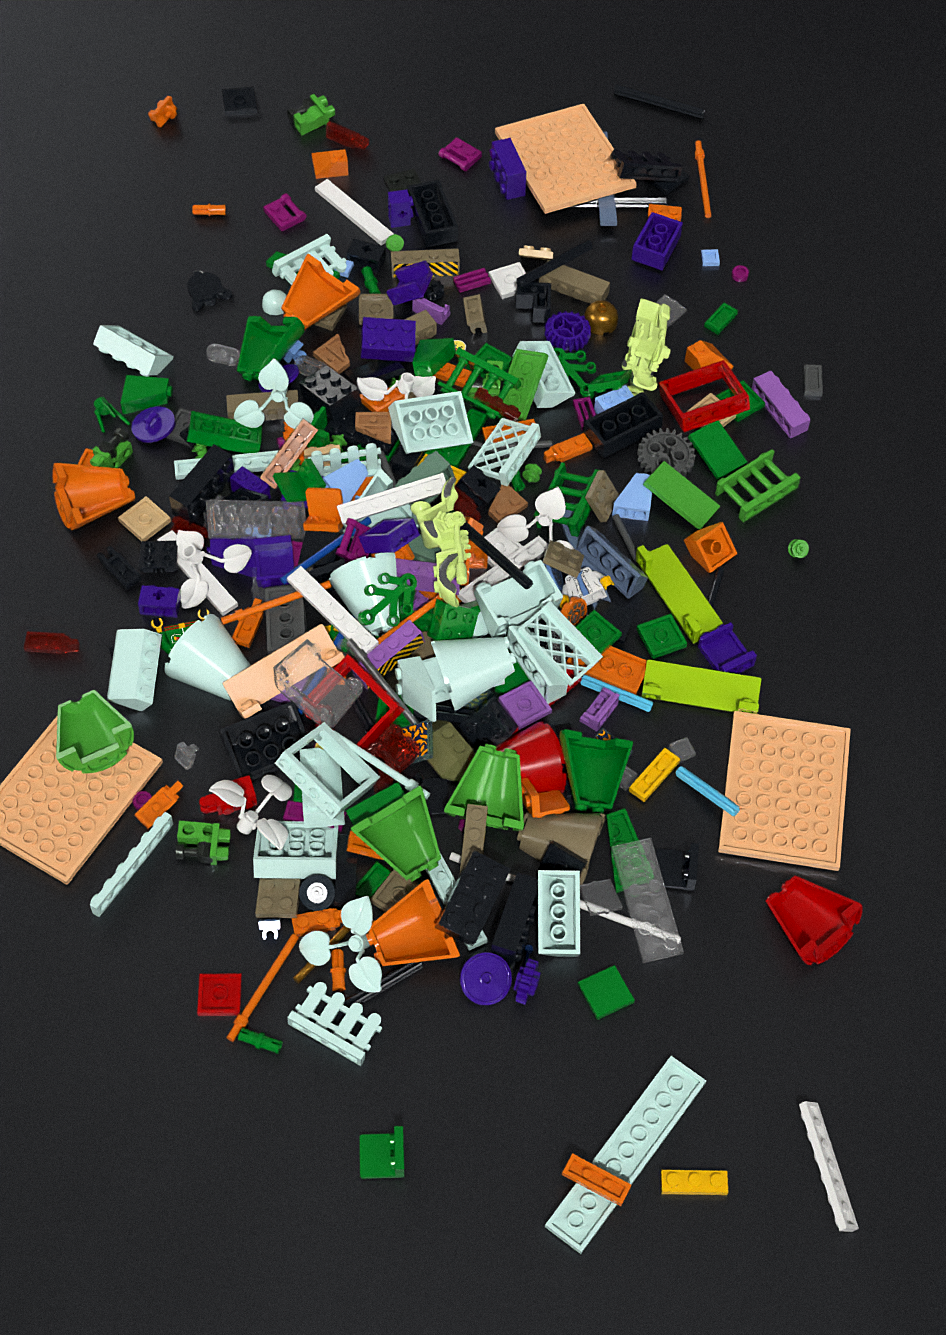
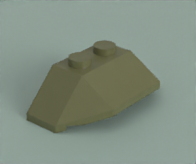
[423,720,475,782]

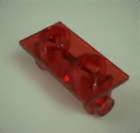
[170,516,211,542]

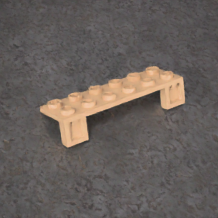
[222,624,345,719]

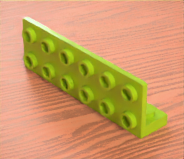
[636,544,723,644]
[641,660,761,714]

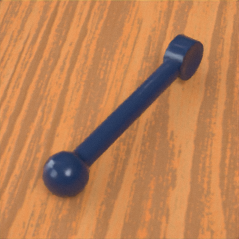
[522,944,533,967]

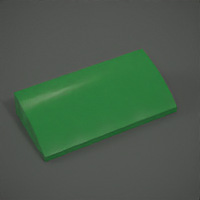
[187,411,262,454]

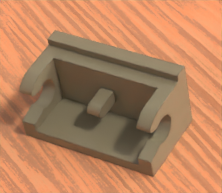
[463,294,487,334]

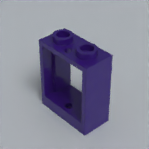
[359,518,420,553]

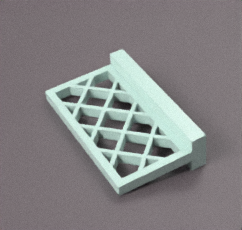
[468,418,541,486]
[517,601,603,686]

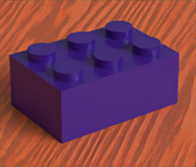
[489,138,527,200]
[631,212,683,271]
[361,317,416,362]

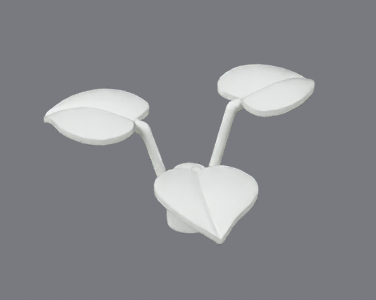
[357,373,436,430]
[497,487,574,555]
[176,530,252,609]
[209,775,292,851]

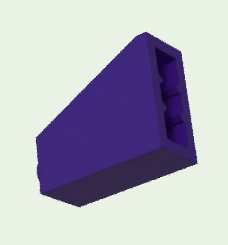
[207,536,257,578]

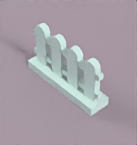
[272,234,347,285]
[308,443,381,477]
[288,982,382,1066]

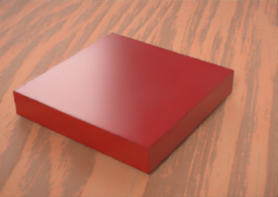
[197,973,242,1016]

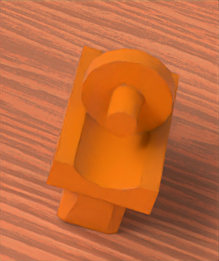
[148,96,177,127]

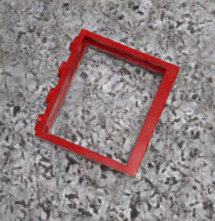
[659,360,750,432]
[300,654,405,757]

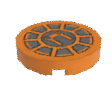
[561,596,587,626]

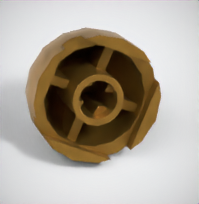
[584,300,618,335]

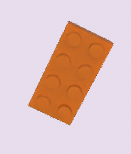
[566,646,647,695]

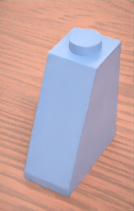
[323,459,368,504]
[612,473,652,521]

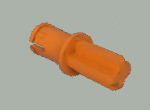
[192,203,226,217]
[330,949,346,992]

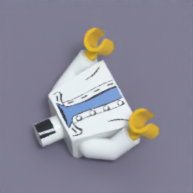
[559,567,614,609]

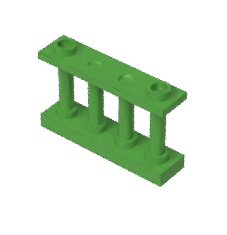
[715,449,801,522]

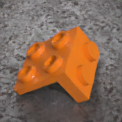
[303,488,343,533]
[461,541,488,586]
[521,778,570,818]

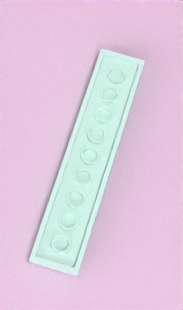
[545,1056,706,1254]

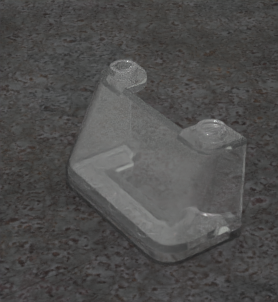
[273,639,363,729]

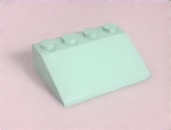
[388,391,473,454]
[253,821,338,879]

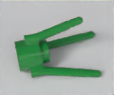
[94,397,130,433]

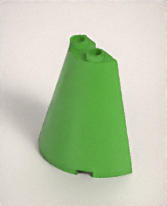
[56,690,134,773]
[444,744,524,831]
[351,786,441,882]

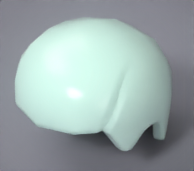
[262,289,287,315]

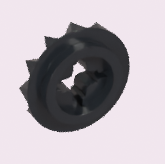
[424,278,444,301]

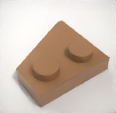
[313,334,350,374]
[355,412,392,444]
[488,485,528,523]

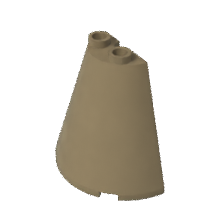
[517,812,606,887]

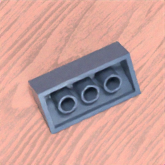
[576,526,648,599]

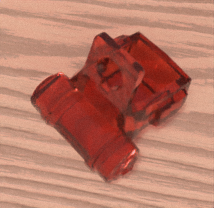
[365,723,421,773]

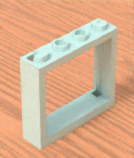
[275,722,380,820]

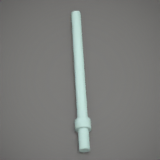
[333,730,430,800]

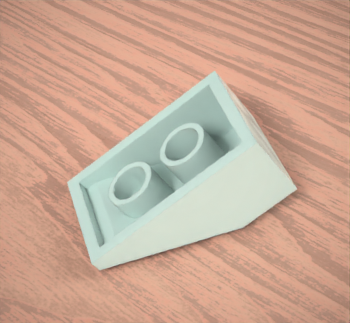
[395,656,436,722]

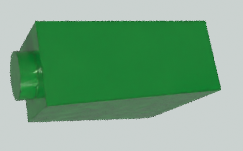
[412,338,456,377]
[120,375,173,414]

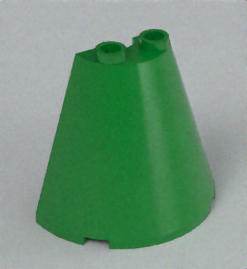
[237,316,305,381]
[559,729,633,813]

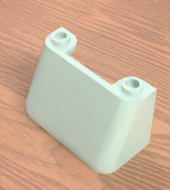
[474,560,563,638]

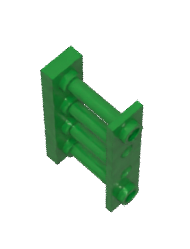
[437,347,522,420]
[534,462,600,537]

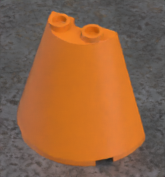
[281,254,360,331]
[52,463,135,530]
[366,879,460,966]

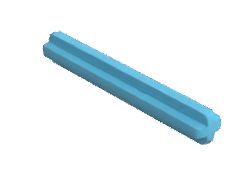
[581,674,653,712]
[675,766,740,816]

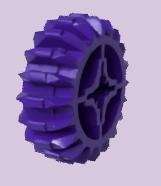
[544,310,591,353]

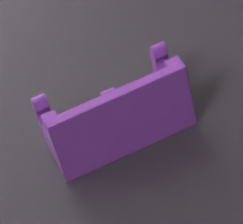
[412,296,450,325]
[580,687,620,732]

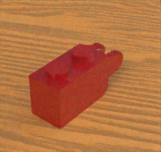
[199,775,257,815]

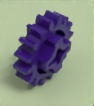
[513,958,541,1005]

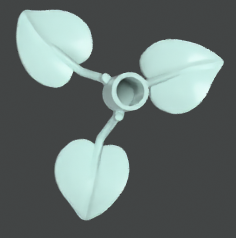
[234,358,314,429]
[299,896,382,992]

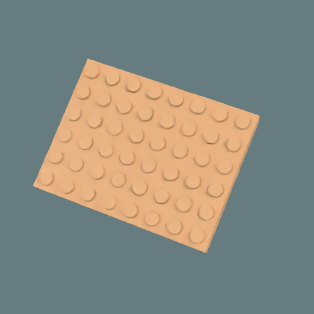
[495,103,636,214]
[718,711,851,871]
[0,717,163,885]

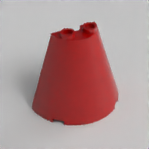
[496,721,566,793]
[765,876,863,965]

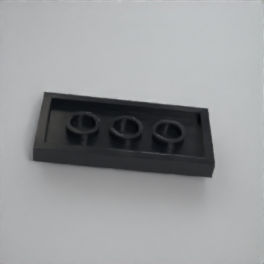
[324,410,399,456]

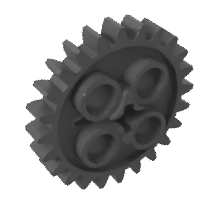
[637,428,696,477]

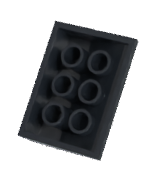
[218,701,312,781]

